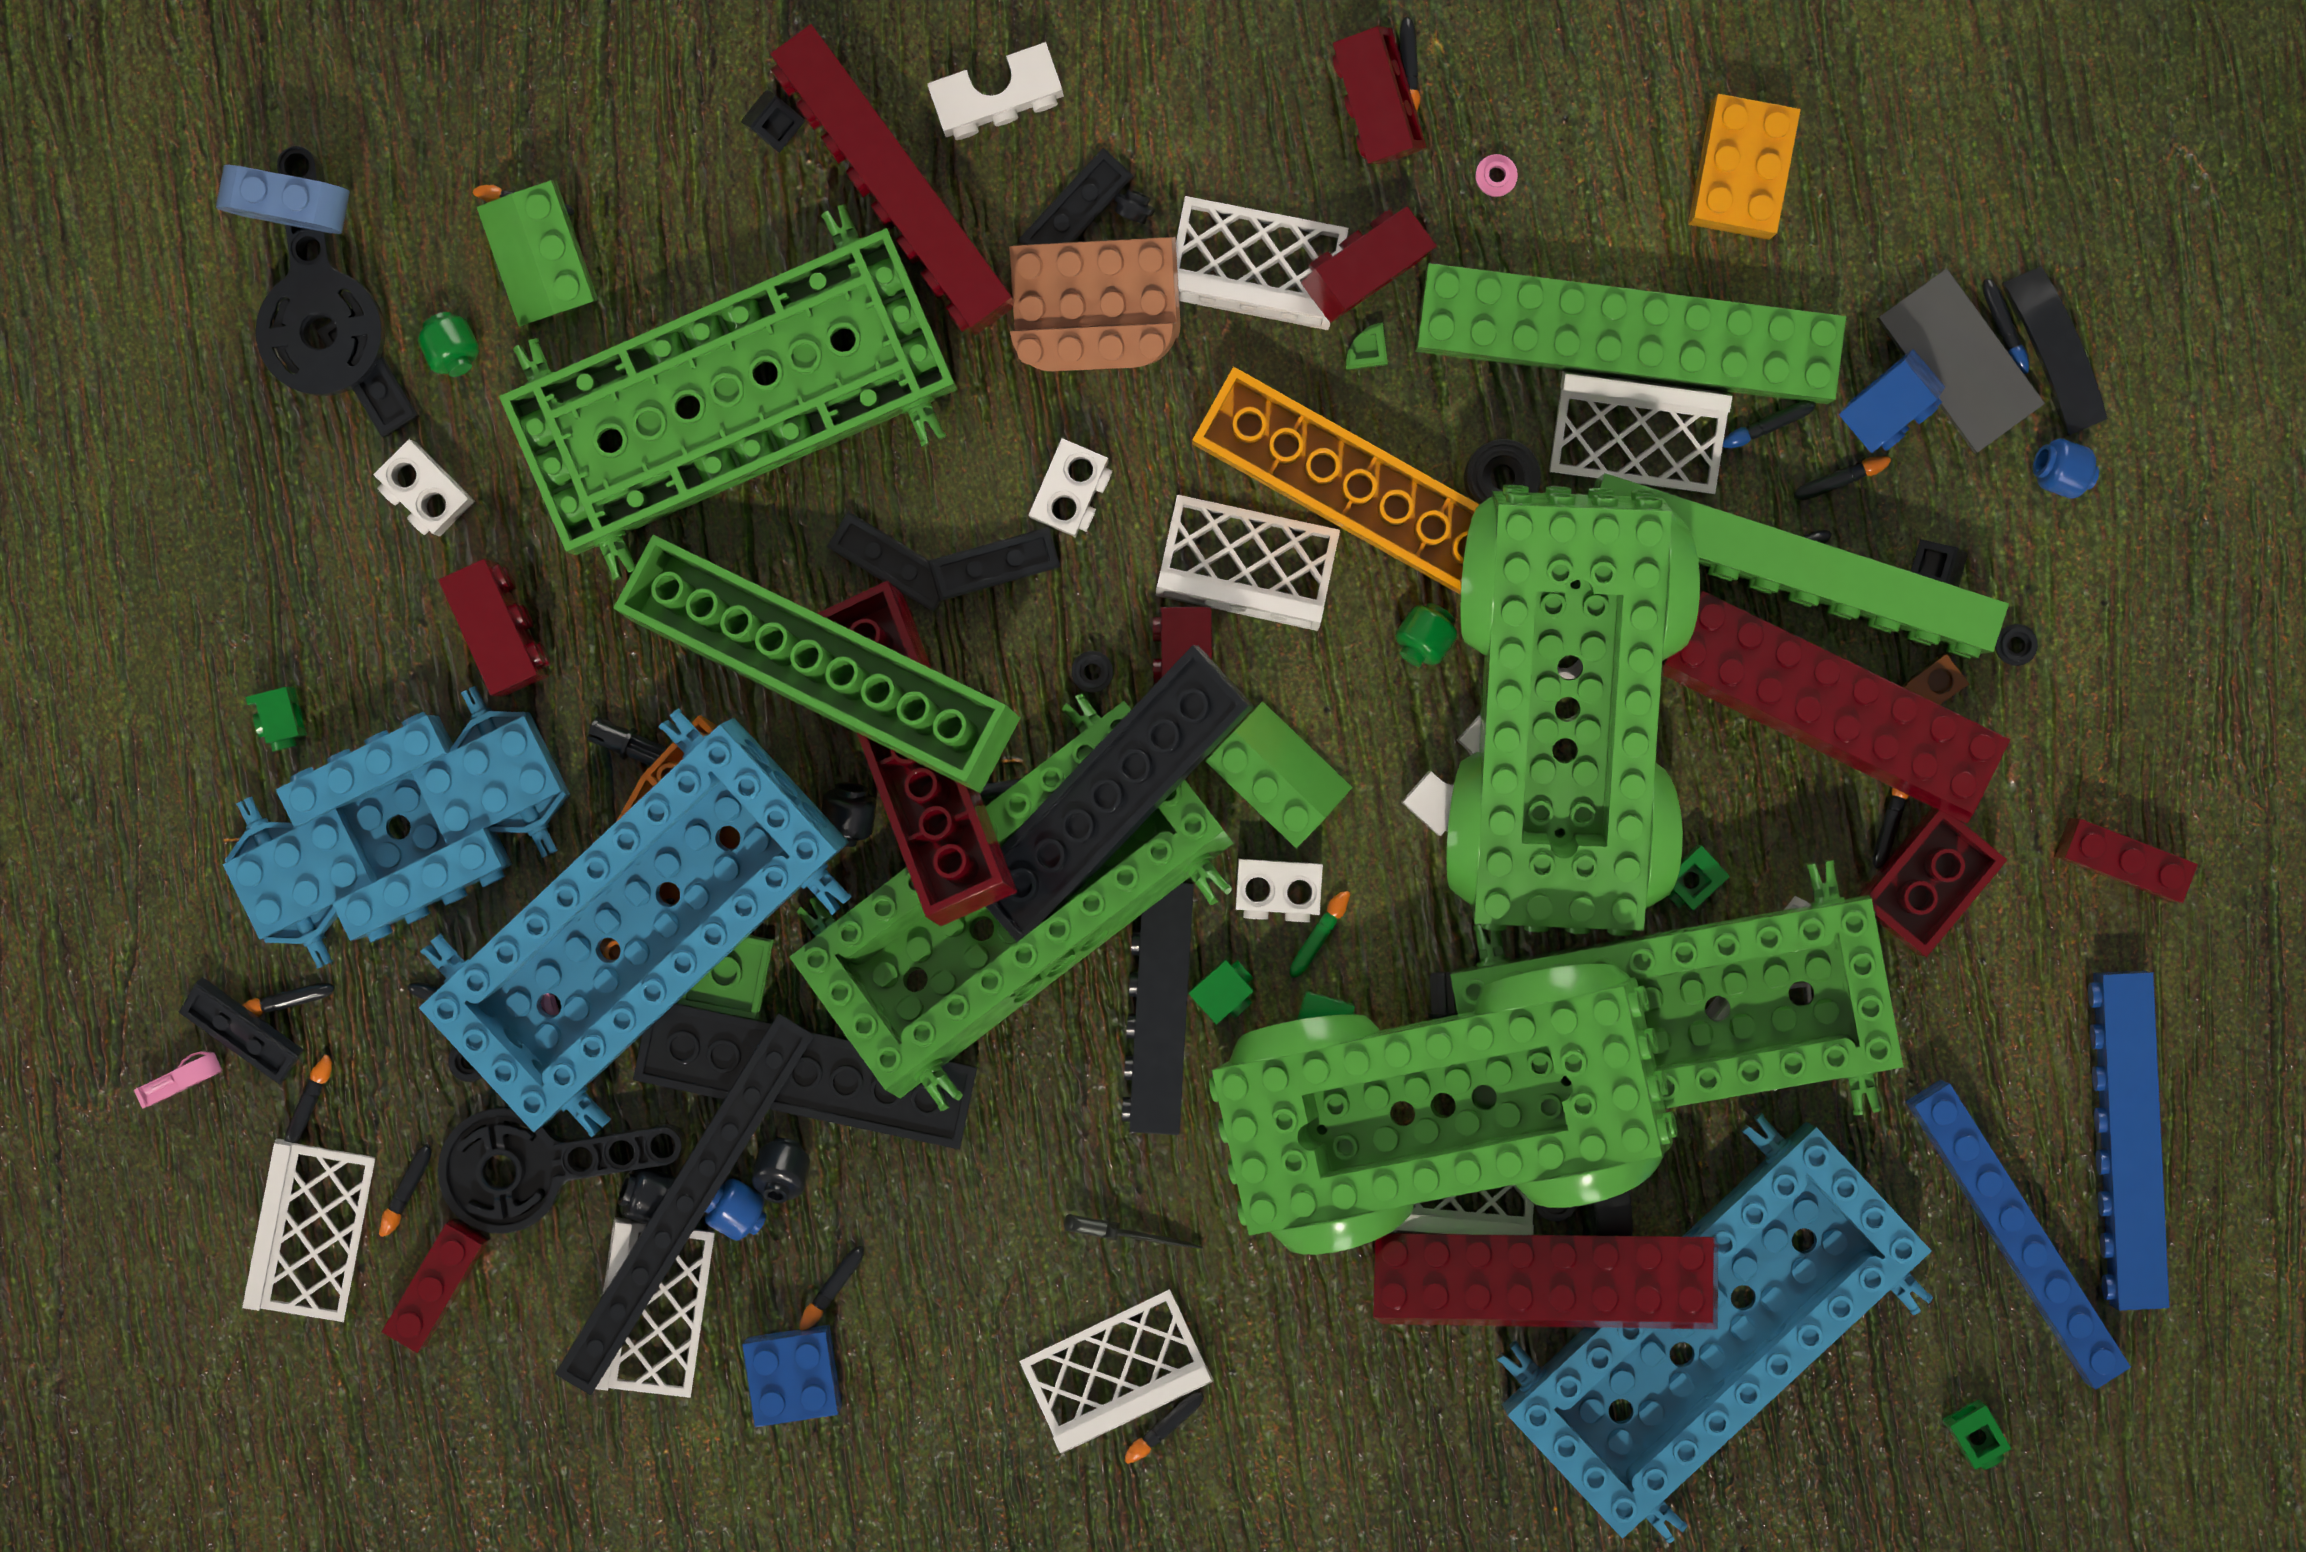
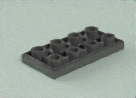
[1877,268,2045,454]

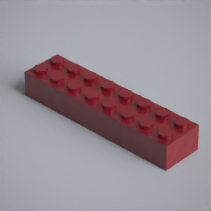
[770,24,1014,336]
[817,581,1017,926]
[1663,591,2011,823]
[1373,1234,1718,1329]

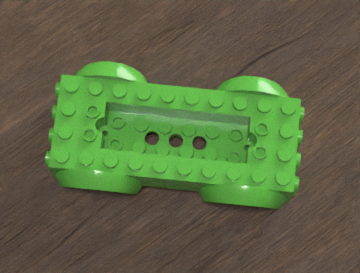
[1446,485,1700,936]
[1209,964,1678,1255]

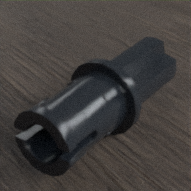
[587,716,668,766]
[1427,971,1458,1020]

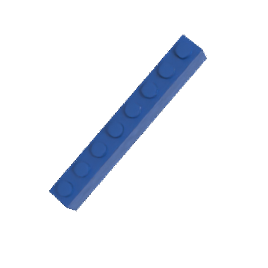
[2088,970,2169,1311]
[1906,1080,2131,1390]

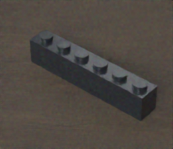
[1122,882,1194,1135]

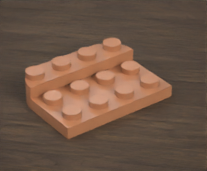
[1009,237,1180,371]

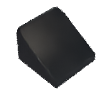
[741,90,806,153]
[1911,539,1968,587]

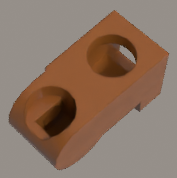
[1901,652,1969,705]

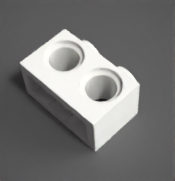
[1029,438,1113,537]
[373,439,475,536]
[1235,858,1323,922]

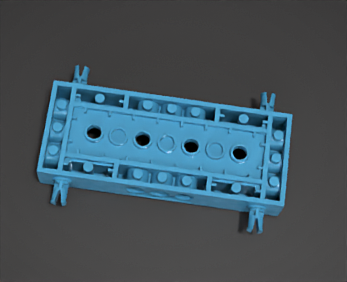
[419,708,852,1138]
[1496,1113,1933,1543]

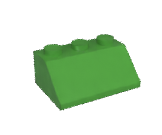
[477,180,598,327]
[1205,701,1353,849]

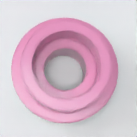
[1475,154,1518,197]

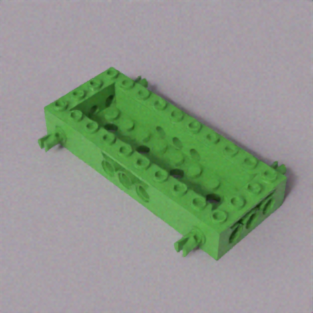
[499,204,958,581]
[789,694,1234,1111]
[1450,860,1904,1115]

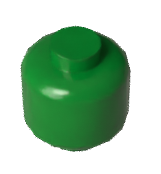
[417,312,480,377]
[1395,603,1457,667]

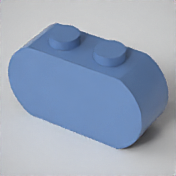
[216,165,350,234]

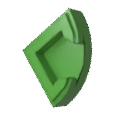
[1346,322,1388,371]

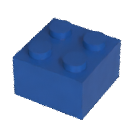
[1839,349,1945,453]
[742,1325,842,1427]

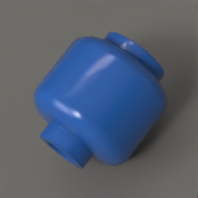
[2033,438,2099,499]
[705,1178,767,1241]

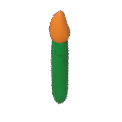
[1289,891,1351,978]

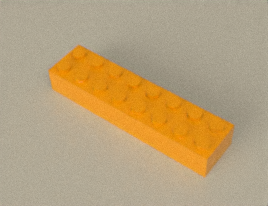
[1192,366,1480,595]

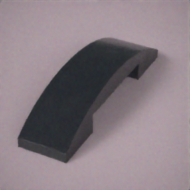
[2001,266,2108,436]

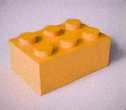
[1688,94,1801,240]

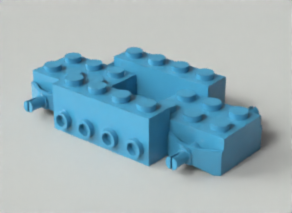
[223,686,570,969]

